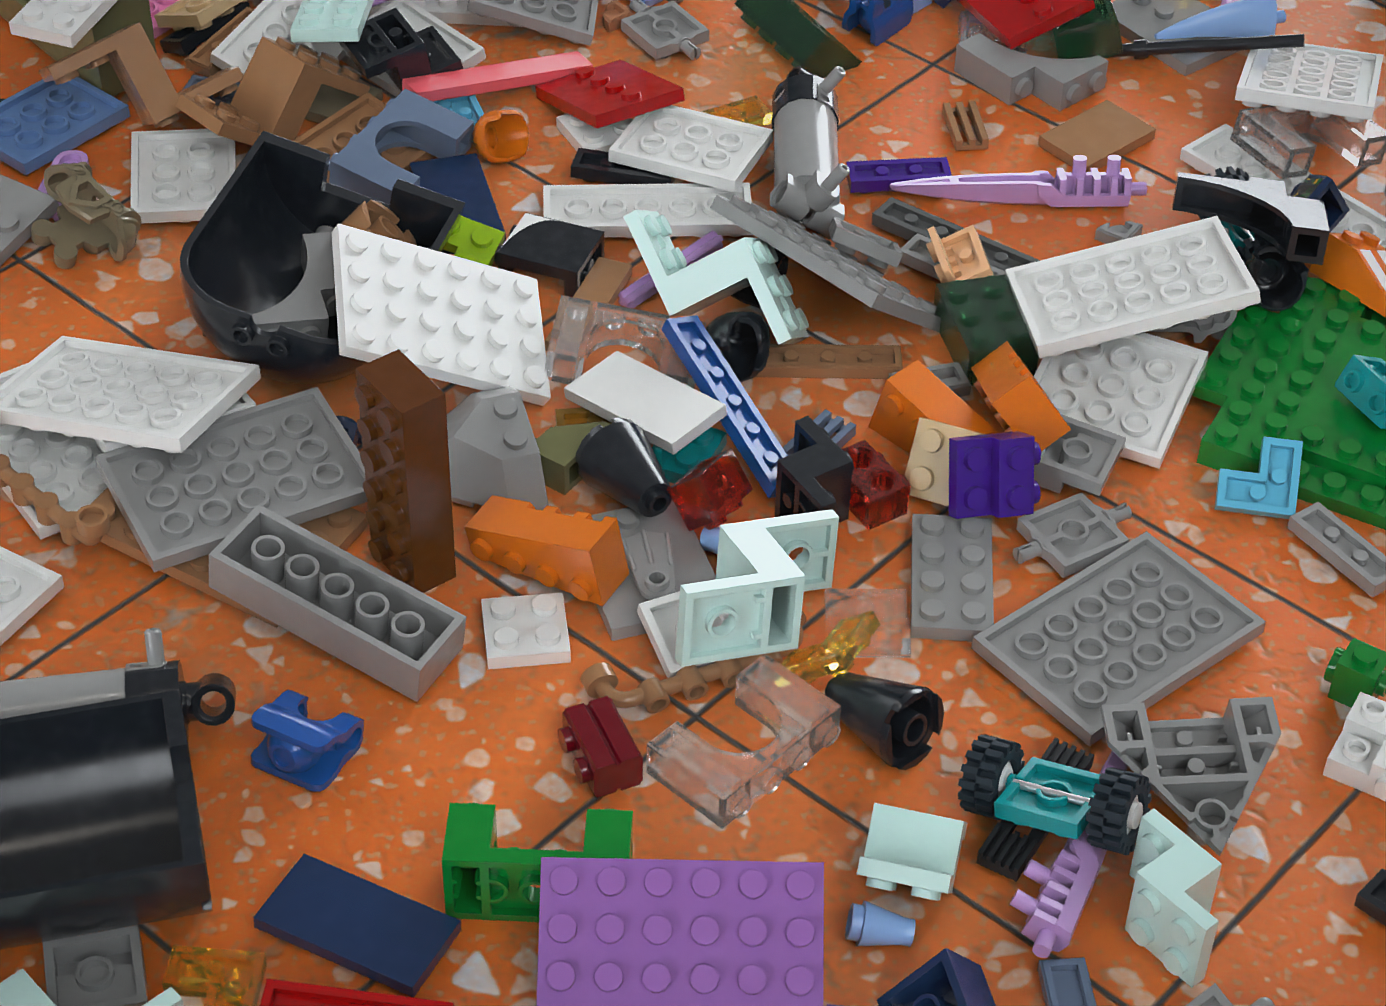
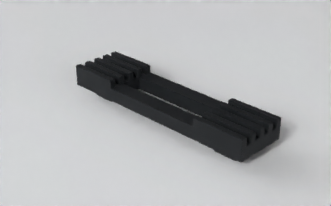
[976,738,1094,882]

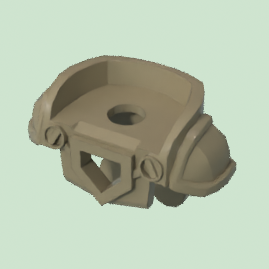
[31,162,142,269]

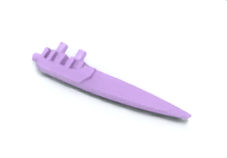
[890,155,1147,207]
[1009,751,1127,958]

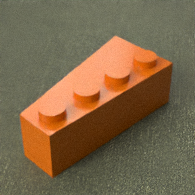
[971,341,1071,451]
[868,359,999,454]
[464,495,630,607]

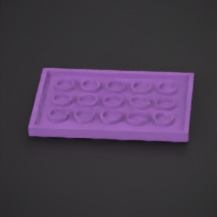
[536,857,824,1006]

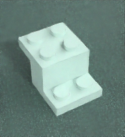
[856,803,968,901]
[1124,808,1222,988]

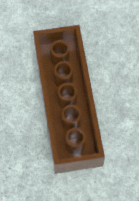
[354,349,456,593]

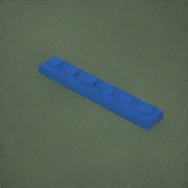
[661,315,788,498]

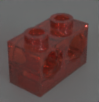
[842,440,911,530]

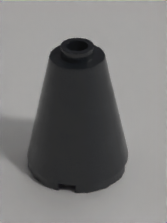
[576,418,673,517]
[825,672,944,770]

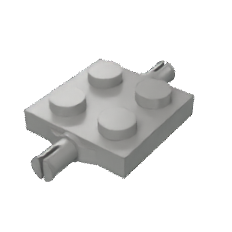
[621,0,709,60]
[1013,492,1132,578]

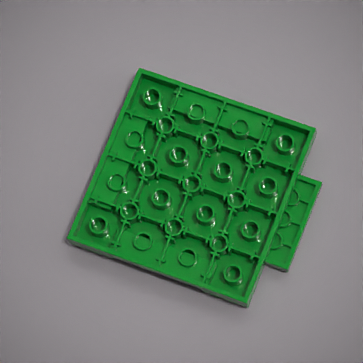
[1192,277,1386,530]

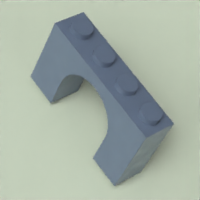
[328,89,474,205]

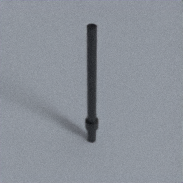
[1108,34,1305,59]

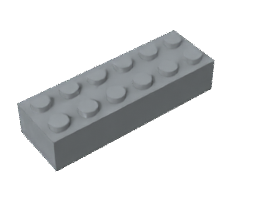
[209,504,466,702]

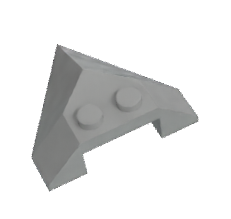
[447,386,548,510]
[1100,697,1281,857]

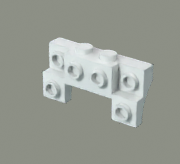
[1323,692,1386,802]

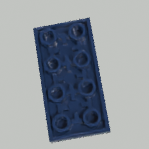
[410,153,506,254]
[253,854,461,997]

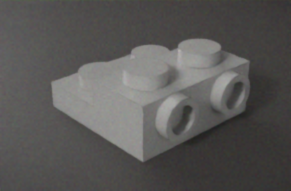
[1034,414,1126,496]
[43,925,148,1006]

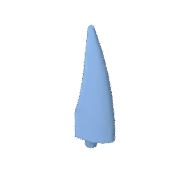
[1154,0,1286,40]

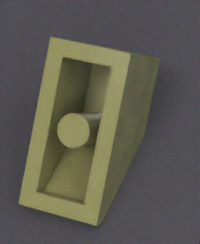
[535,421,610,495]

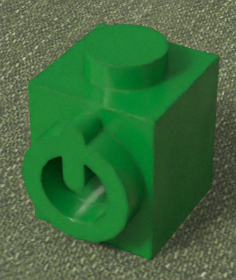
[1324,638,1386,708]

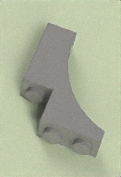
[954,33,1108,111]
[252,232,337,338]

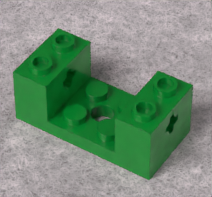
[442,803,633,922]

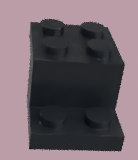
[339,8,463,92]
[775,416,854,548]

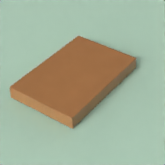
[1038,100,1156,172]

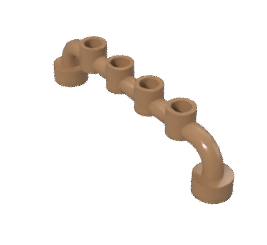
[0,454,110,546]
[580,611,806,714]

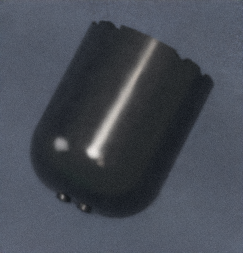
[180,131,465,384]
[0,690,213,950]

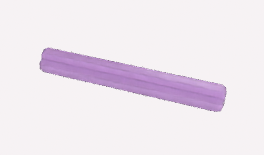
[618,231,724,310]

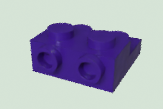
[949,431,1041,519]

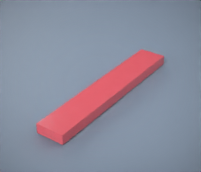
[402,51,593,102]

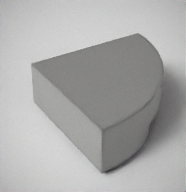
[1094,221,1143,244]

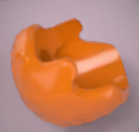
[472,109,529,164]

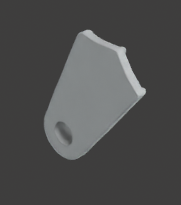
[622,528,676,600]

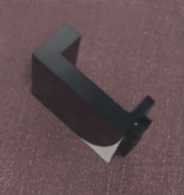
[494,213,604,299]

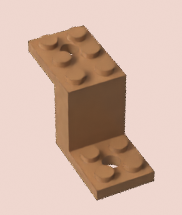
[38,22,243,128]
[175,36,371,146]

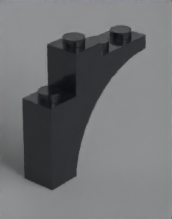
[1172,172,1330,265]

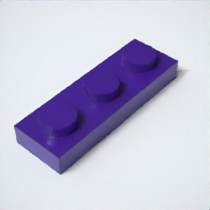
[846,157,952,194]

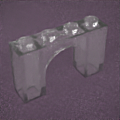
[1230,105,1386,179]
[544,295,706,389]
[646,654,841,829]

